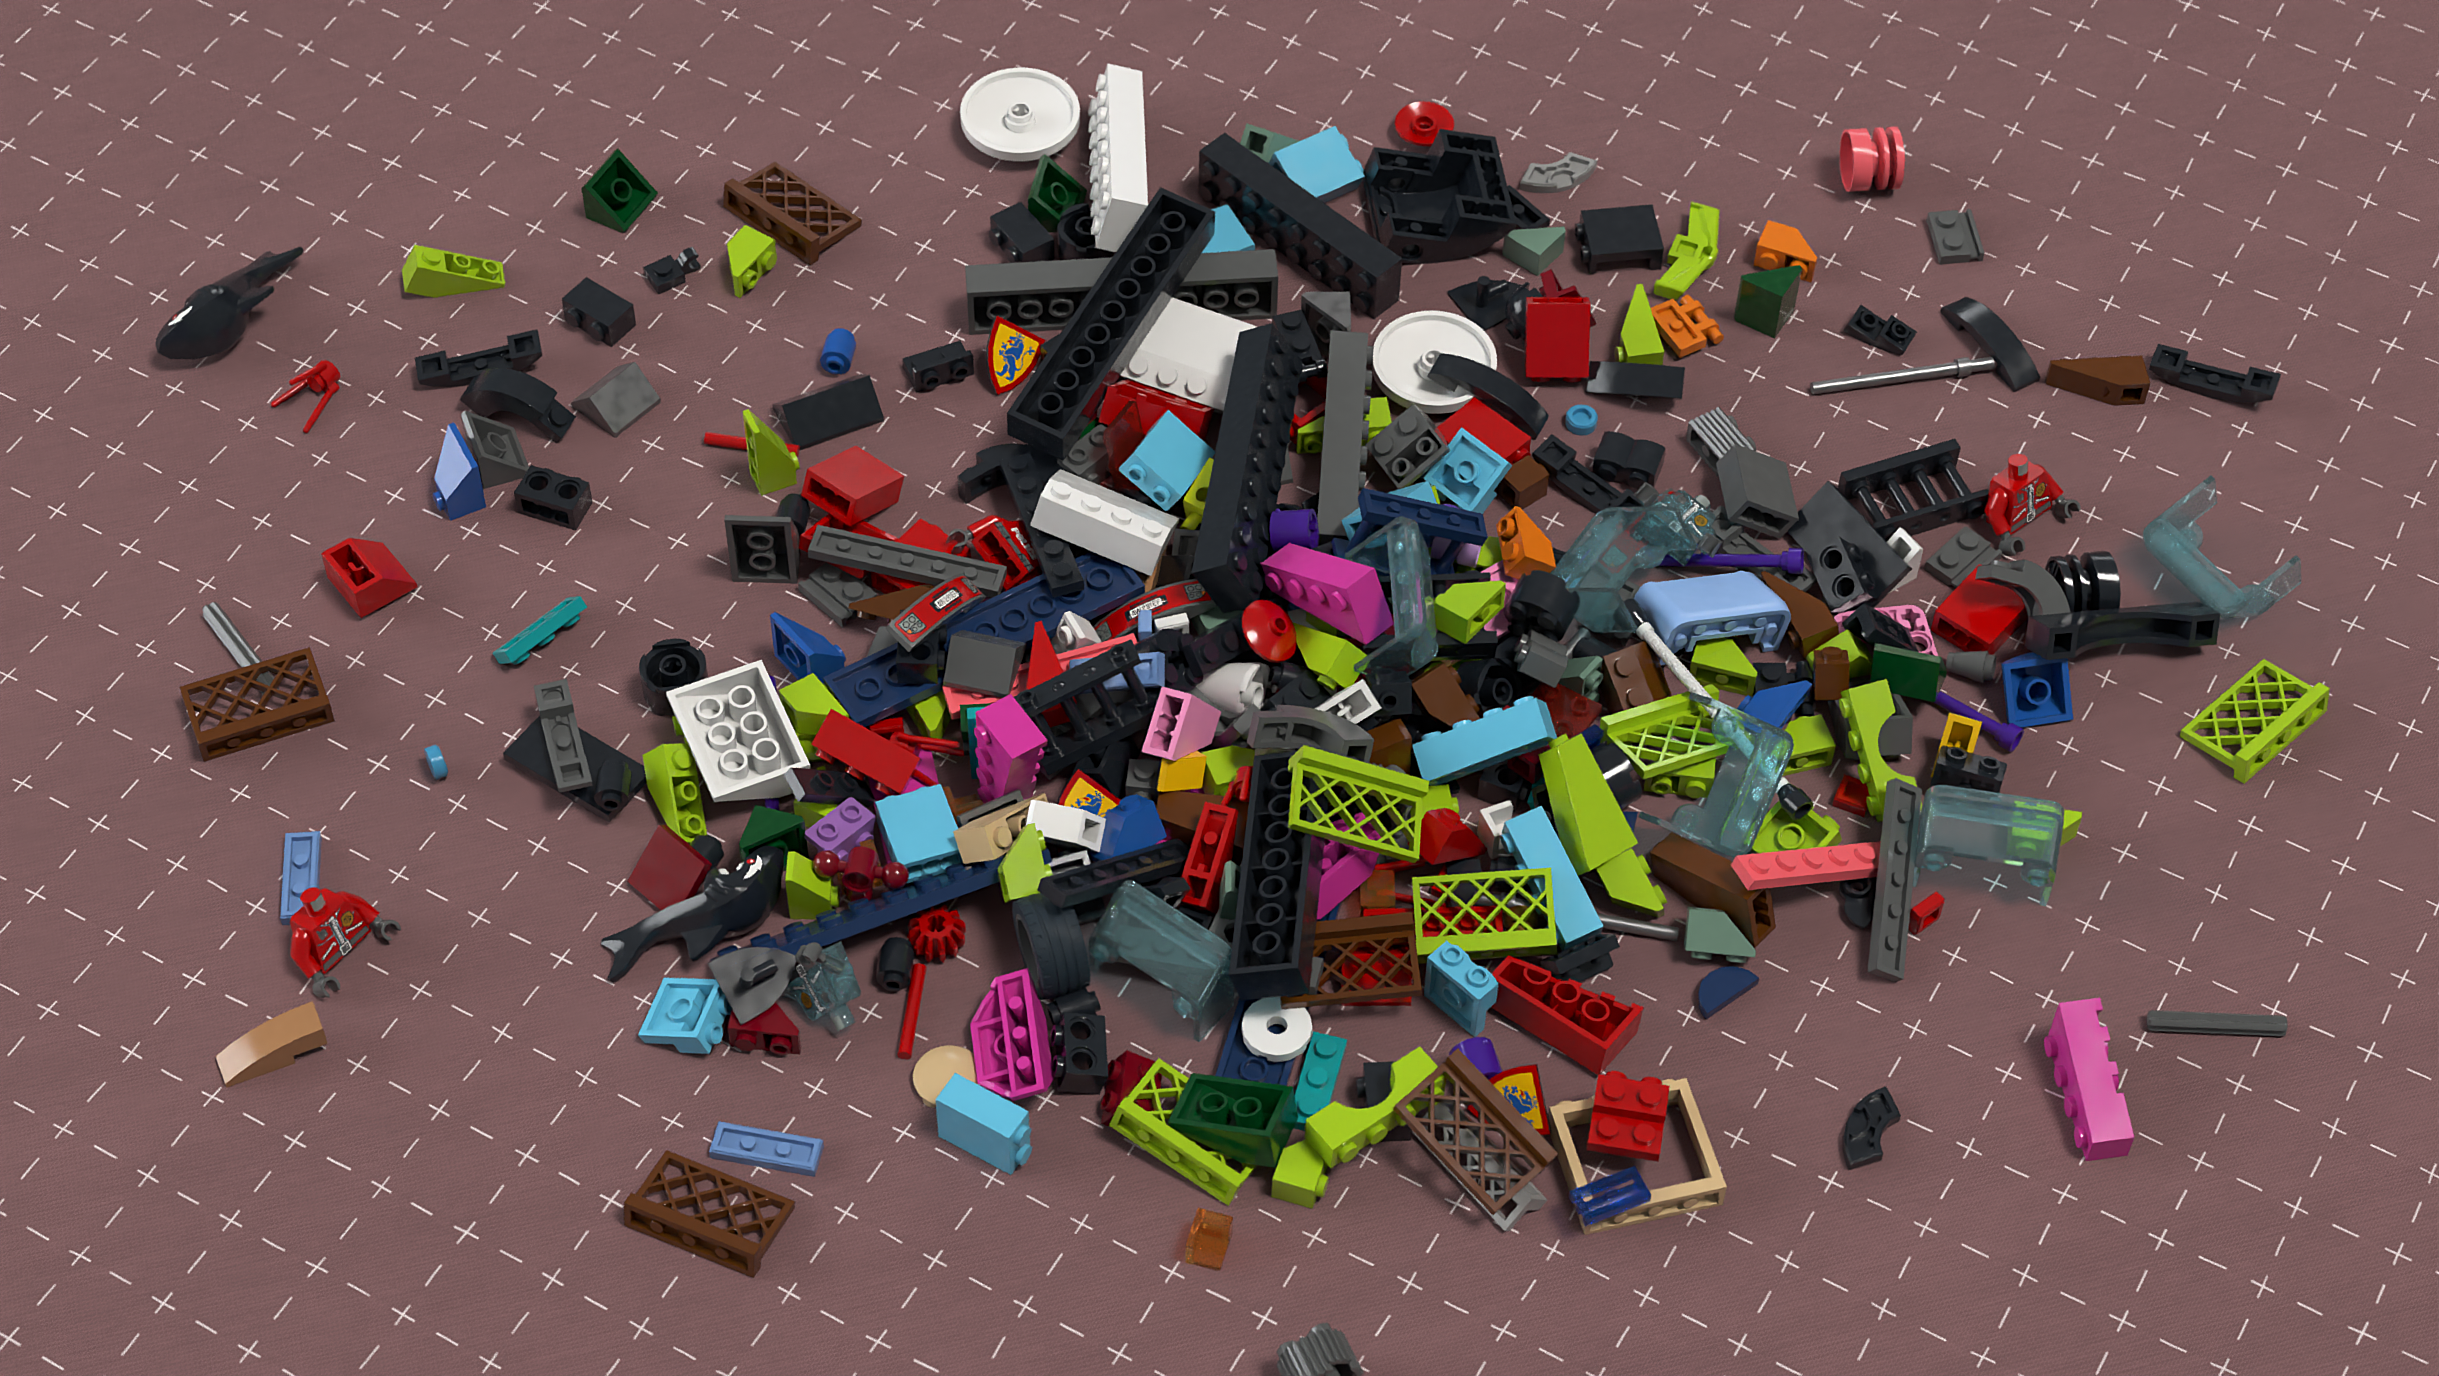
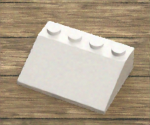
[1120,298,1257,415]
[1030,469,1179,576]
[666,660,810,802]

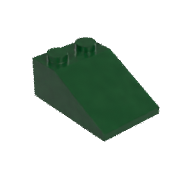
[1168,1073,1299,1168]

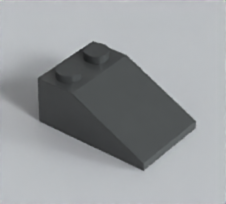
[724,515,801,584]
[1827,677,1913,761]

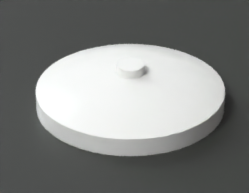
[960,68,1080,161]
[1372,311,1497,414]

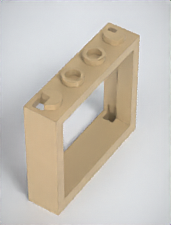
[1548,1078,1727,1235]

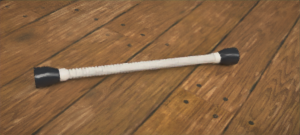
[1614,598,1814,821]

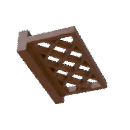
[723,162,862,265]
[179,647,335,762]
[1280,912,1422,1010]
[1393,1048,1558,1215]
[624,1150,795,1278]

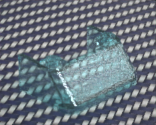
[2143,475,2302,619]
[1551,506,1697,633]
[1345,516,1438,676]
[1638,692,1794,857]
[1913,785,2064,906]
[1089,880,1234,1042]

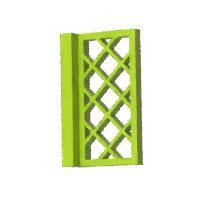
[2180,659,2330,784]
[1597,684,1756,779]
[1288,745,1429,863]
[1412,867,1558,964]
[1109,1058,1257,1206]

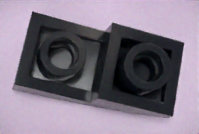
[1843,305,1917,355]

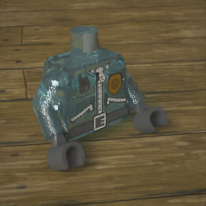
[1634,482,1722,566]
[782,942,861,1032]

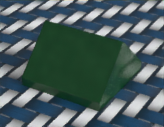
[581,148,658,233]
[1028,154,1087,233]
[1734,265,1802,339]
[1870,643,1947,702]
[739,805,809,872]

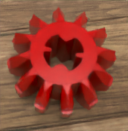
[907,904,966,963]

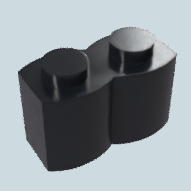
[1592,431,1666,490]

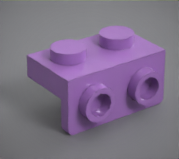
[804,797,876,861]

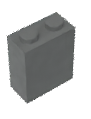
[1716,444,1799,538]

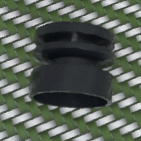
[2045,550,2121,612]

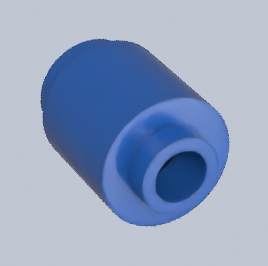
[820,328,856,374]

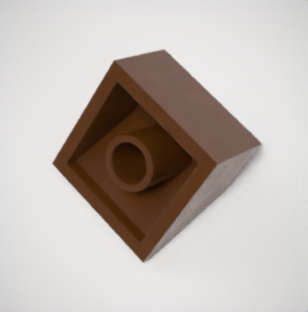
[1599,641,1672,715]

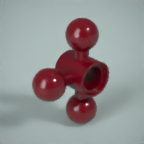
[813,846,909,902]

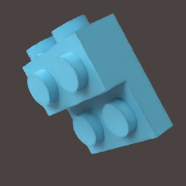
[1423,427,1513,514]
[1424,941,1498,1037]
[638,978,732,1054]

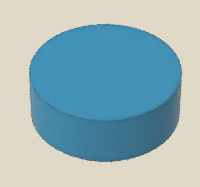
[1565,405,1598,436]
[424,745,448,780]

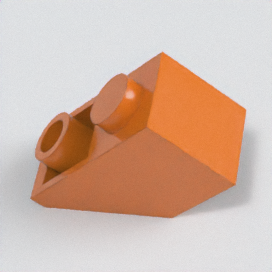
[1754,220,1817,283]
[1496,506,1556,579]

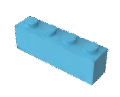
[1412,696,1557,786]
[1500,806,1604,951]

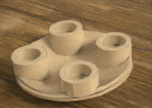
[913,1045,978,1108]

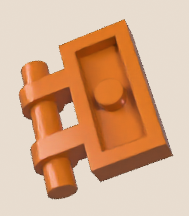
[1651,295,1724,358]

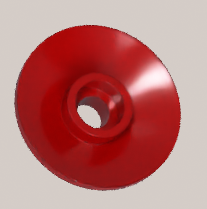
[1395,101,1454,146]
[1242,600,1297,663]

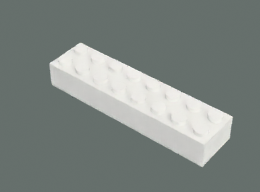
[1088,64,1148,252]

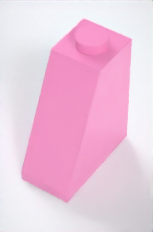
[1141,687,1221,761]

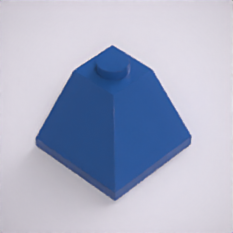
[433,422,486,521]
[770,612,846,683]
[2001,653,2073,727]
[1736,680,1812,746]
[1078,794,1167,862]

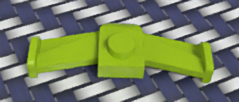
[1653,201,1720,300]

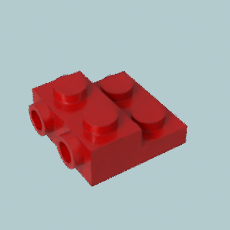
[1587,1071,1670,1162]

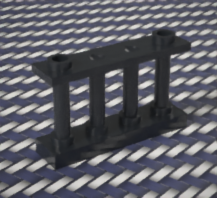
[1838,439,1989,541]
[1361,570,1498,663]
[1014,639,1160,775]

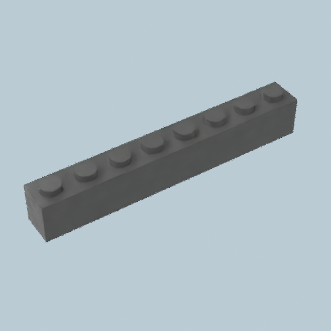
[1317,330,1374,546]

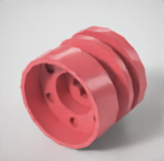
[1839,126,1905,192]

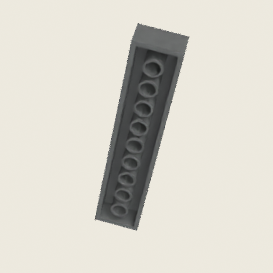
[965,249,1278,335]

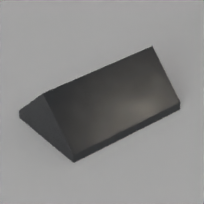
[772,374,884,450]

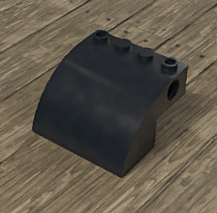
[1362,129,1516,264]

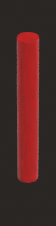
[704,432,800,458]
[897,963,927,1060]

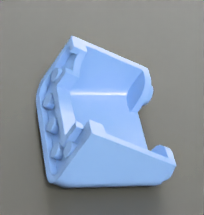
[1634,571,1791,665]

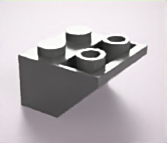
[1365,404,1451,489]

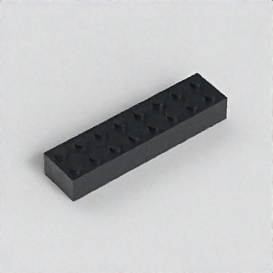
[1199,132,1402,319]
[1229,748,1329,1000]

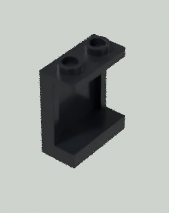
[1575,204,1664,274]

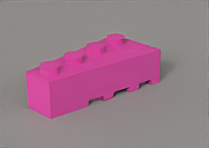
[1261,543,1394,645]
[974,694,1048,804]
[2044,998,2135,1161]

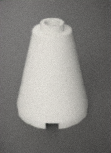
[1196,662,1271,713]

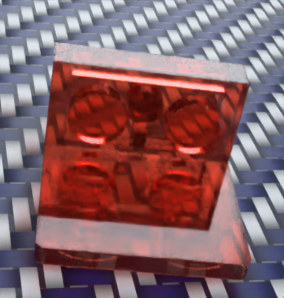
[1103,401,1144,490]
[1531,683,1602,739]

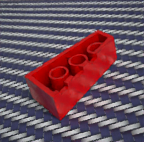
[1491,955,1644,1075]

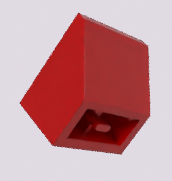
[321,538,417,618]

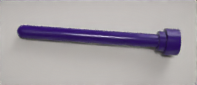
[1647,548,1804,574]
[1934,691,2024,752]

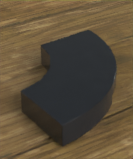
[1843,1086,1901,1170]

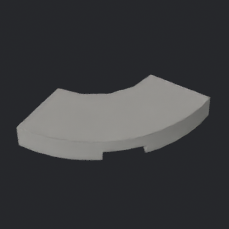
[1520,152,1597,194]

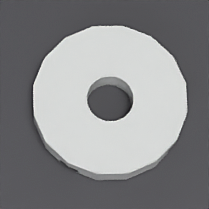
[1241,996,1312,1062]

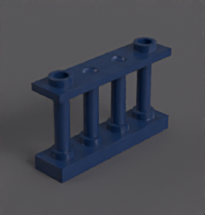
[1331,488,1488,576]

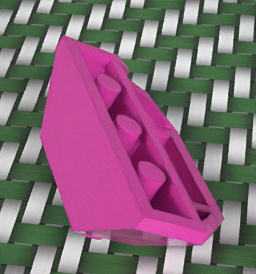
[1317,812,1386,919]
[970,968,1054,1101]

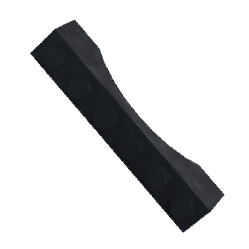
[2025,601,2221,660]

